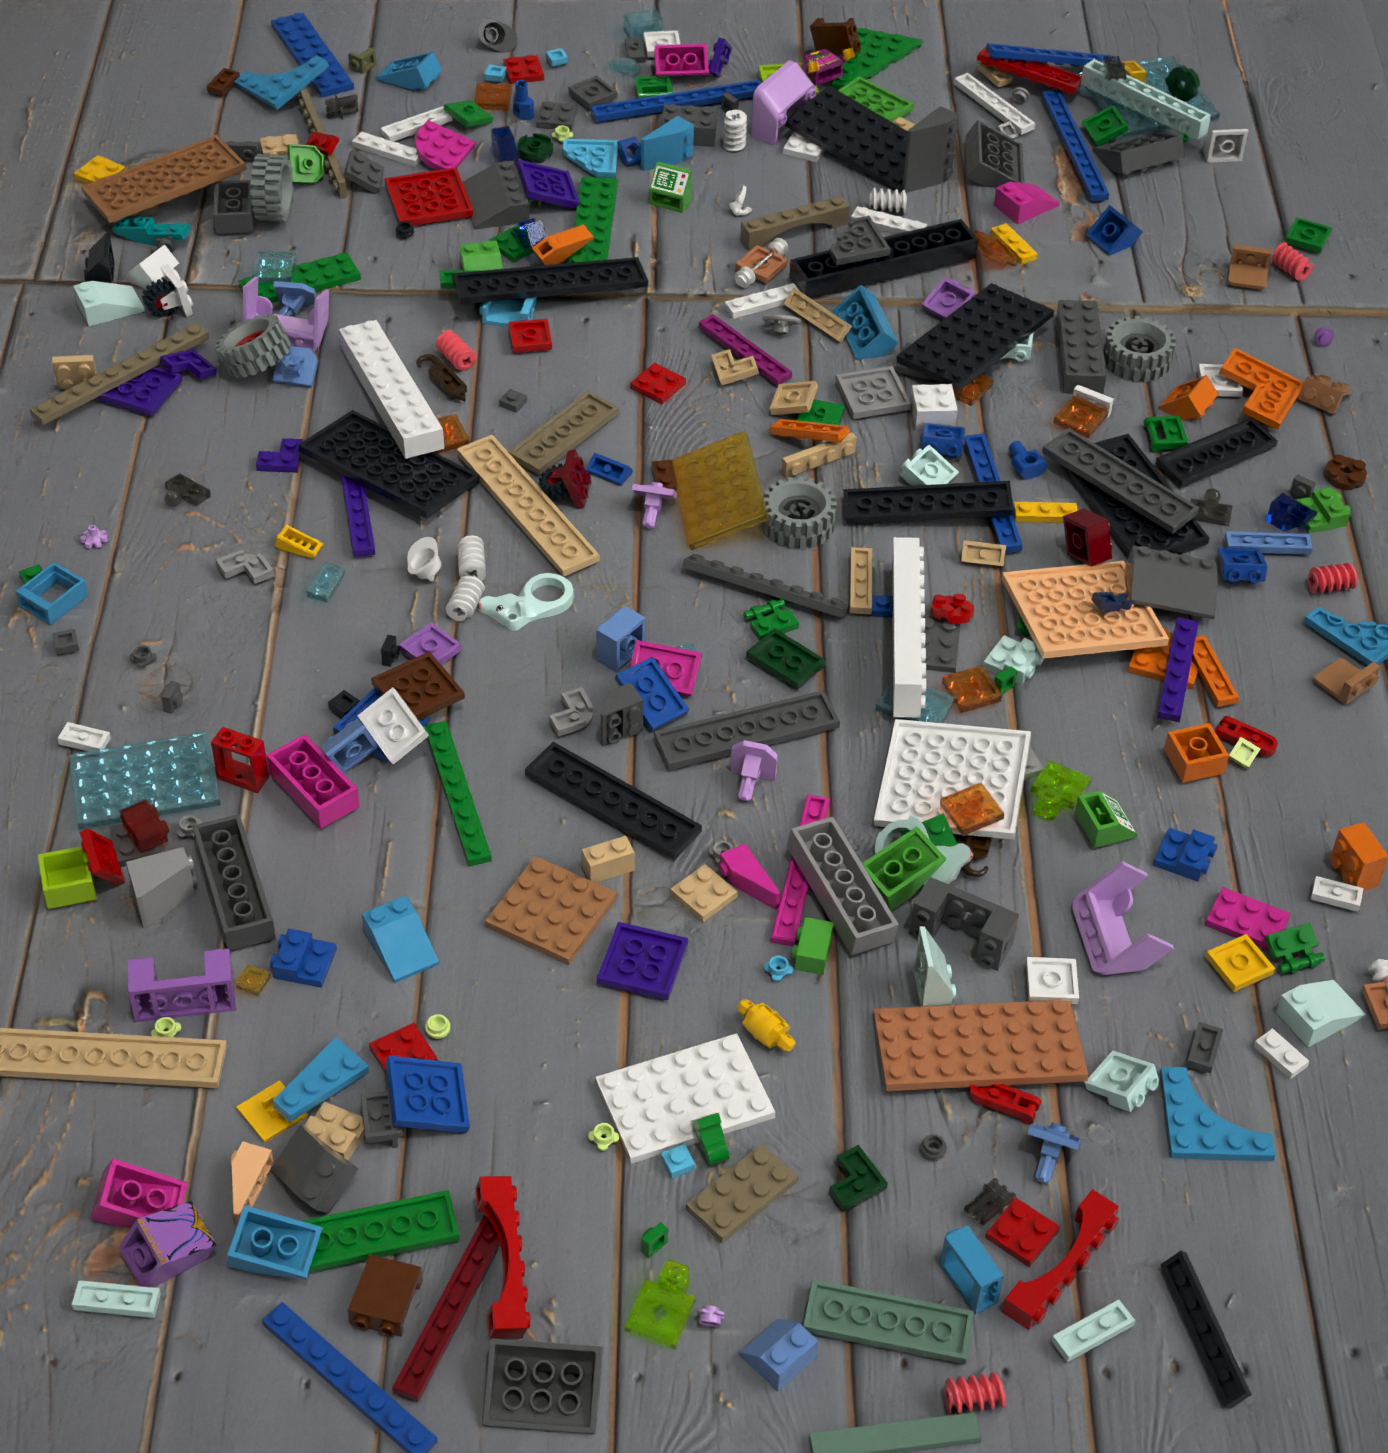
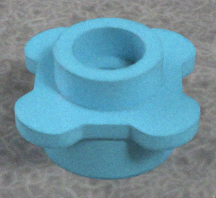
[764,956,793,981]

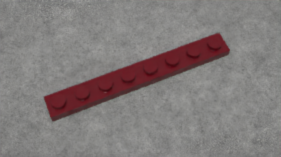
[392,1215,500,1402]

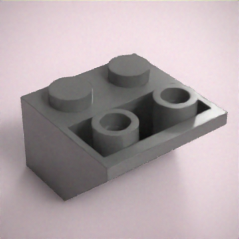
[601,682,643,746]

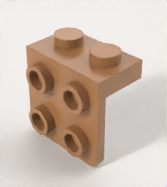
[1228,244,1272,290]
[1297,374,1353,414]
[1314,658,1380,705]

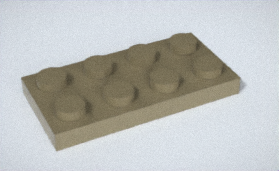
[686,1144,798,1244]

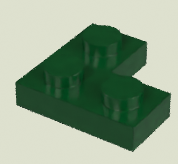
[829,1145,888,1212]

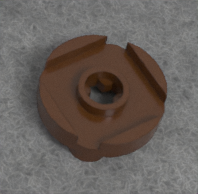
[1324,454,1367,490]

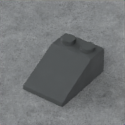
[271,1125,359,1213]

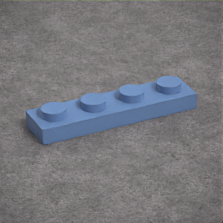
[1225,531,1313,555]

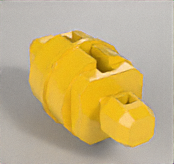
[737,999,796,1052]

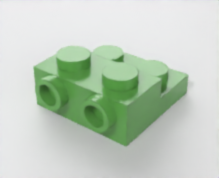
[1291,487,1351,534]

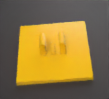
[236,1080,308,1143]

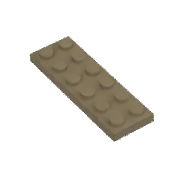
[508,391,619,475]

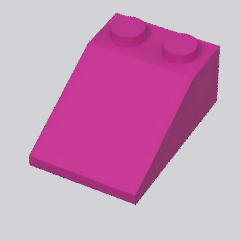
[994,181,1060,224]
[90,1158,188,1228]

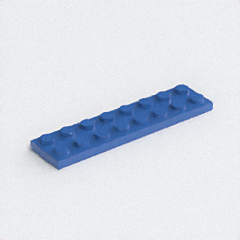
[271,13,354,98]

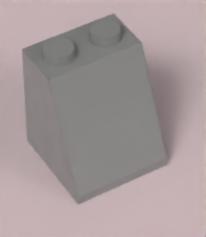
[126,847,197,928]

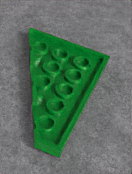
[832,28,922,90]

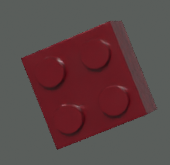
[1063,508,1112,566]

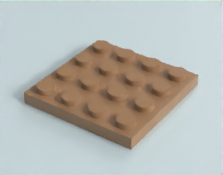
[485,856,618,965]

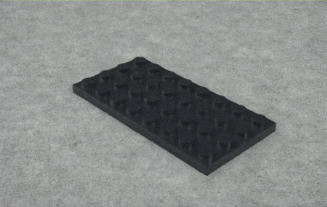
[785,86,908,193]
[897,283,1054,391]
[298,410,480,519]
[1060,434,1210,557]

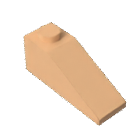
[230,1141,274,1228]

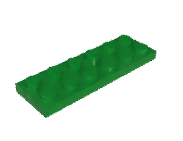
[238,252,361,303]
[302,1190,460,1273]

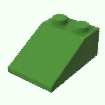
[459,241,503,270]
[862,826,946,911]

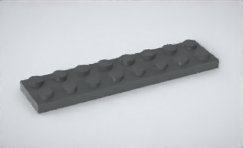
[1042,428,1199,534]
[654,690,840,770]

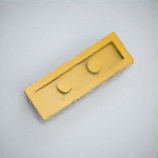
[990,223,1038,265]
[1014,502,1078,523]

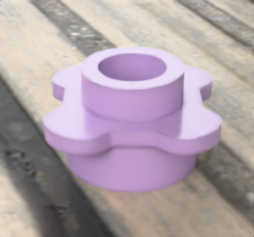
[697,1306,724,1327]

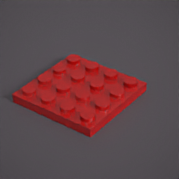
[385,167,474,226]

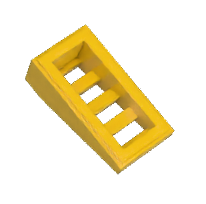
[1118,61,1147,83]
[274,524,324,559]

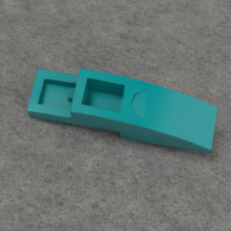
[112,216,191,246]

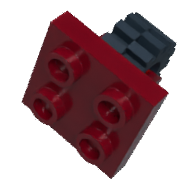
[538,449,591,509]

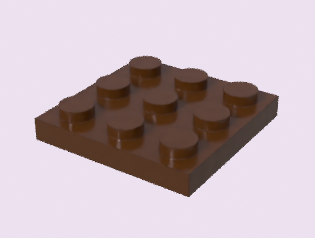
[371,651,465,720]

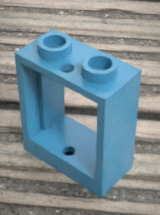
[16,562,88,625]
[940,1225,1004,1315]

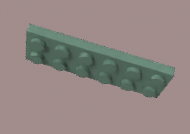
[803,1279,974,1364]

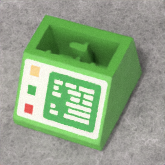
[649,162,692,213]
[1075,791,1137,848]

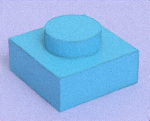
[546,48,568,66]
[485,64,506,83]
[661,1144,696,1179]

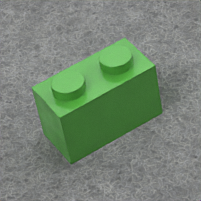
[792,917,834,975]

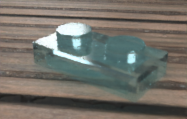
[306,563,345,602]

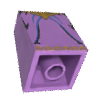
[118,1201,216,1288]

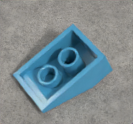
[376,51,442,90]
[641,116,694,171]
[362,895,439,983]
[227,1205,323,1279]

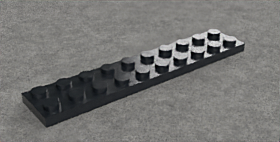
[452,257,648,304]

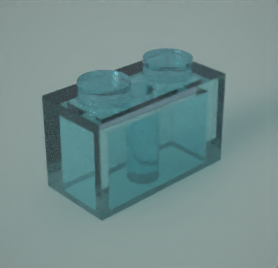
[624,9,663,38]

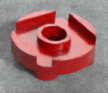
[930,594,975,624]

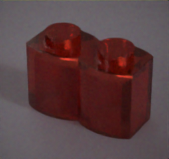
[119,799,170,853]

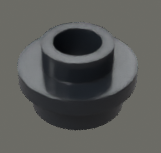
[395,221,414,238]

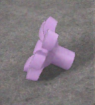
[80,525,109,549]

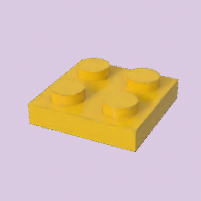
[74,155,125,184]
[1205,934,1275,992]

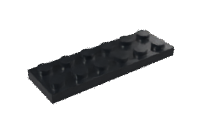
[1156,417,1278,487]

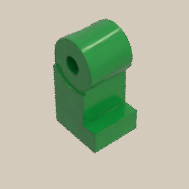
[691,1112,730,1166]

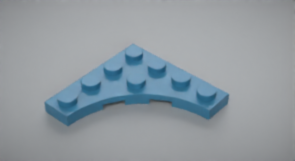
[234,55,329,110]
[1304,606,1388,666]
[1160,1067,1276,1161]

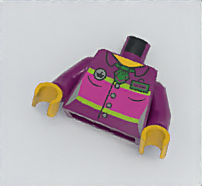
[802,48,855,86]

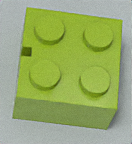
[38,846,97,909]

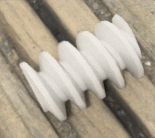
[723,110,747,151]
[869,187,907,214]
[457,535,486,581]
[446,576,485,622]

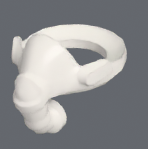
[729,185,752,216]

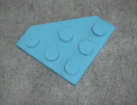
[563,139,618,178]

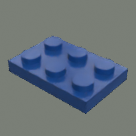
[614,657,689,732]

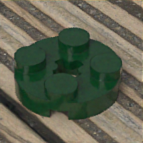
[1165,65,1200,102]
[517,133,553,163]

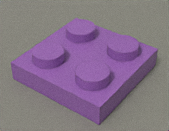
[399,622,462,665]

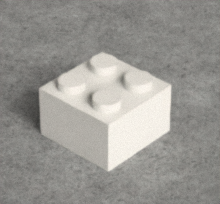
[910,384,958,430]

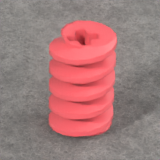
[1272,242,1314,281]
[436,330,477,370]
[1308,563,1358,594]
[944,1372,1006,1415]

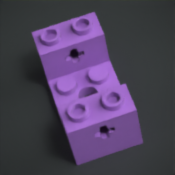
[128,949,236,1022]

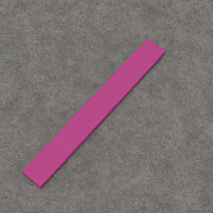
[771,794,830,947]

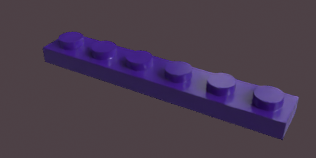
[341,474,375,557]
[1157,617,1199,722]

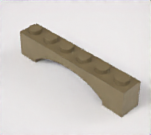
[740,196,850,251]

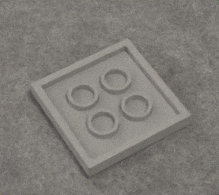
[836,366,911,419]

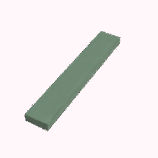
[809,1412,981,1453]

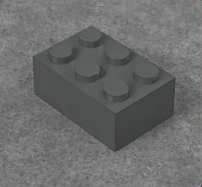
[661,104,717,147]
[213,180,254,234]

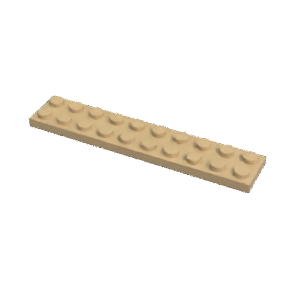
[457,435,600,577]
[0,1028,227,1088]

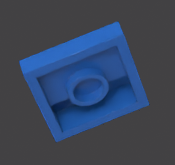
[921,423,965,458]
[1217,548,1267,583]
[1153,827,1218,882]
[270,928,337,988]

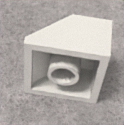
[1202,129,1248,163]
[122,245,179,289]

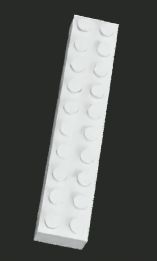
[339,320,444,459]
[892,537,926,718]

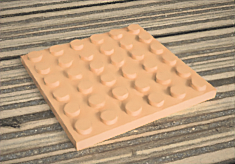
[1002,561,1169,659]

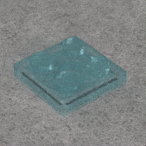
[252,251,297,282]

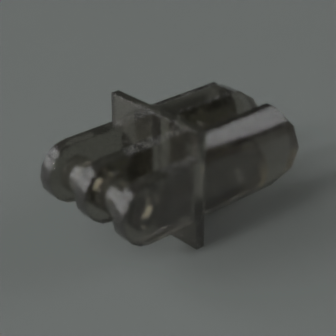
[1103,56,1127,81]
[325,94,359,120]
[964,1178,1016,1226]

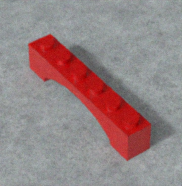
[475,1176,531,1339]
[1002,1189,1119,1330]

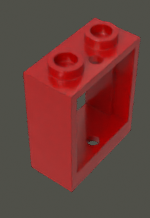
[211,727,269,794]

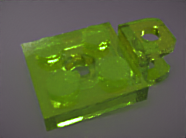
[1030,761,1092,820]
[624,1260,696,1350]

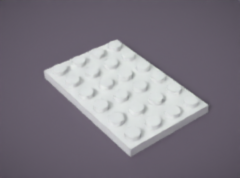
[595,1033,775,1164]

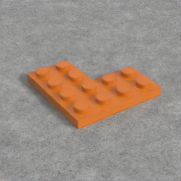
[1219,348,1304,430]

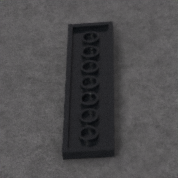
[843,481,1014,524]
[525,742,702,860]

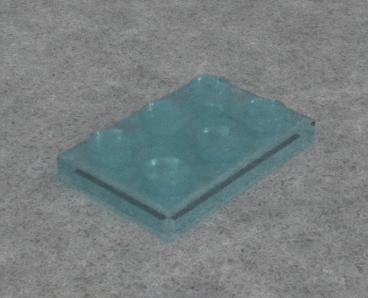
[876,676,955,723]

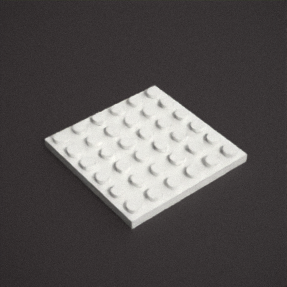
[874,719,1031,840]

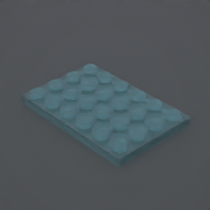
[69,732,221,830]

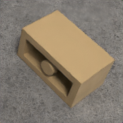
[582,836,635,883]

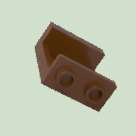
[810,18,861,56]
[348,1254,423,1337]

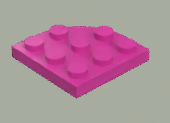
[415,120,476,170]

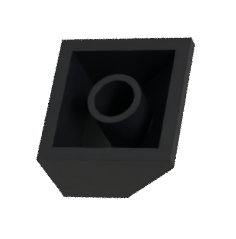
[84,233,115,283]

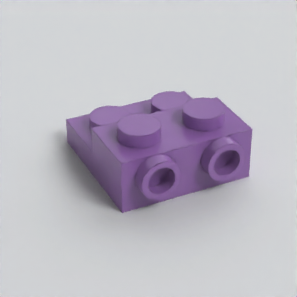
[922,277,976,320]

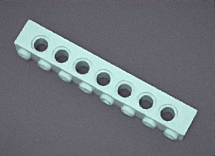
[1081,59,1211,141]

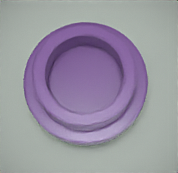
[1314,327,1334,346]

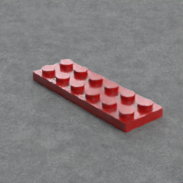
[977,46,1082,94]

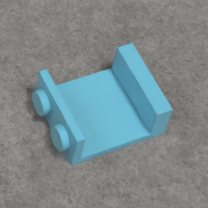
[479,297,536,327]

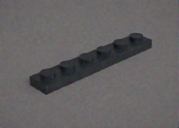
[1160,1251,1252,1409]

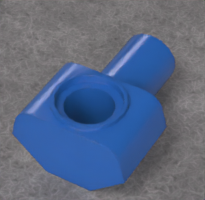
[513,80,534,120]
[617,137,641,167]
[1008,441,1048,479]

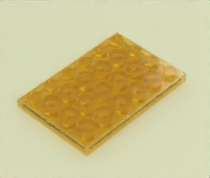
[671,430,770,550]

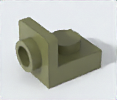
[348,47,377,74]

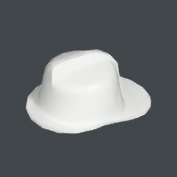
[407,537,441,581]

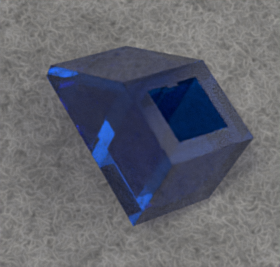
[491,126,519,165]
[513,218,547,249]
[1266,493,1318,531]

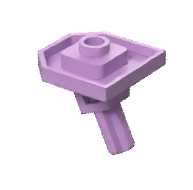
[632,482,677,529]
[731,740,778,801]

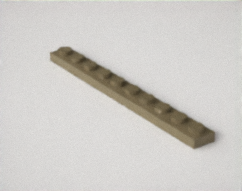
[295,86,347,198]
[30,323,209,425]

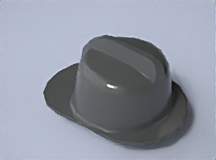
[477,18,517,53]

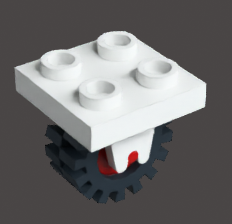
[142,264,193,317]

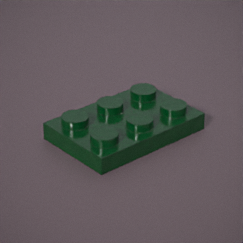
[746,628,826,690]

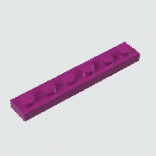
[698,314,792,386]

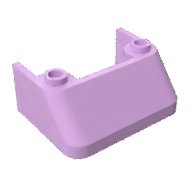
[751,60,816,146]
[243,277,329,353]
[1072,861,1174,975]

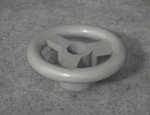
[763,314,801,334]

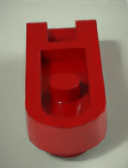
[1214,716,1278,756]
[969,1084,1041,1124]

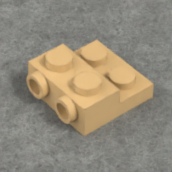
[260,134,299,156]
[304,1102,365,1160]

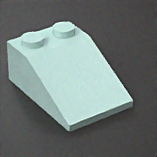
[73,281,145,327]
[913,926,956,1006]
[1276,980,1366,1047]

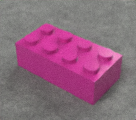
[266,734,360,829]

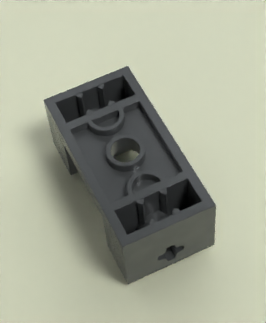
[909,877,1019,971]

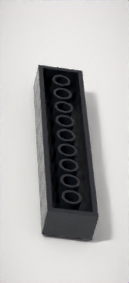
[789,219,978,299]

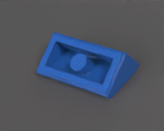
[586,452,633,486]

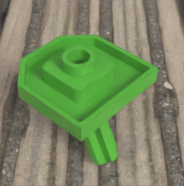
[287,144,324,183]

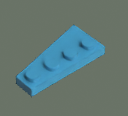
[273,1037,369,1122]

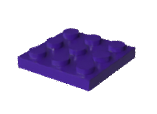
[516,160,580,209]
[98,367,183,417]
[597,922,688,1001]

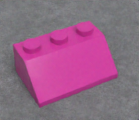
[654,44,709,76]

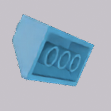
[833,285,899,360]

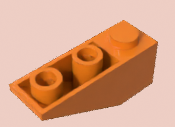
[532,225,594,265]

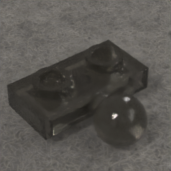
[164,473,211,507]
[1190,489,1232,526]

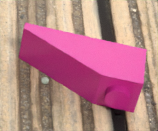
[718,844,780,909]

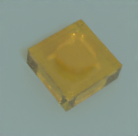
[236,964,271,996]

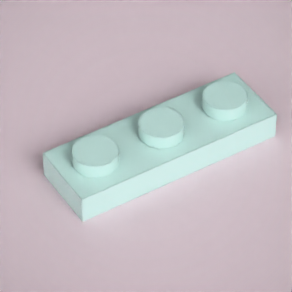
[72,1280,161,1318]
[1051,1300,1135,1363]

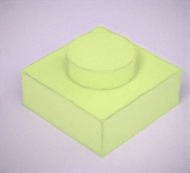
[1228,737,1260,769]

